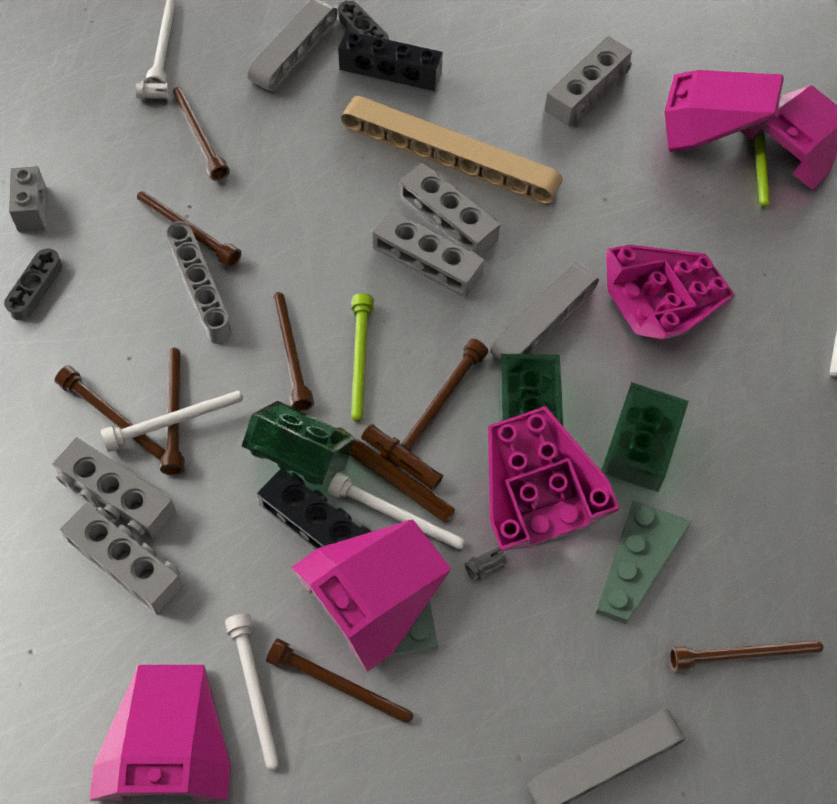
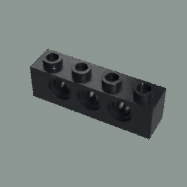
[338,30,443,91]
[257,467,372,550]

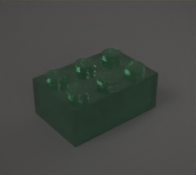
[498,353,564,427]
[601,382,689,492]
[241,400,356,485]

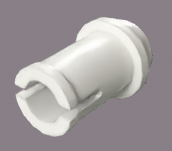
[136,80,168,101]

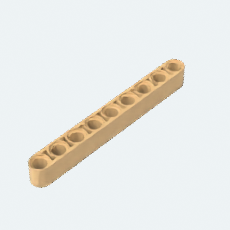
[341,96,563,204]

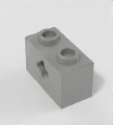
[9,166,46,232]

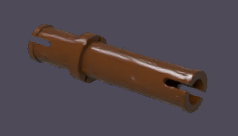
[361,423,444,491]

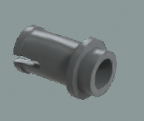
[465,546,507,580]

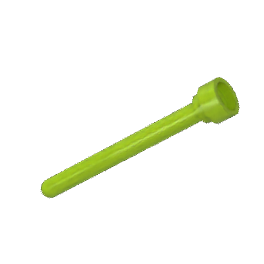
[754,130,770,207]
[351,293,374,422]

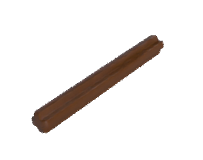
[331,427,455,523]

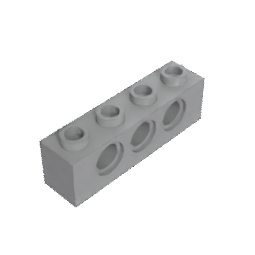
[544,36,632,126]
[399,163,500,256]
[373,210,484,298]
[52,437,176,540]
[59,503,183,615]

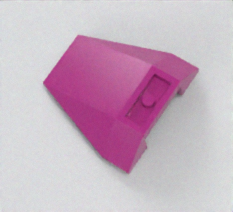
[664,70,784,152]
[741,85,837,190]
[606,245,735,339]
[488,406,620,551]
[291,519,451,672]
[90,665,231,801]

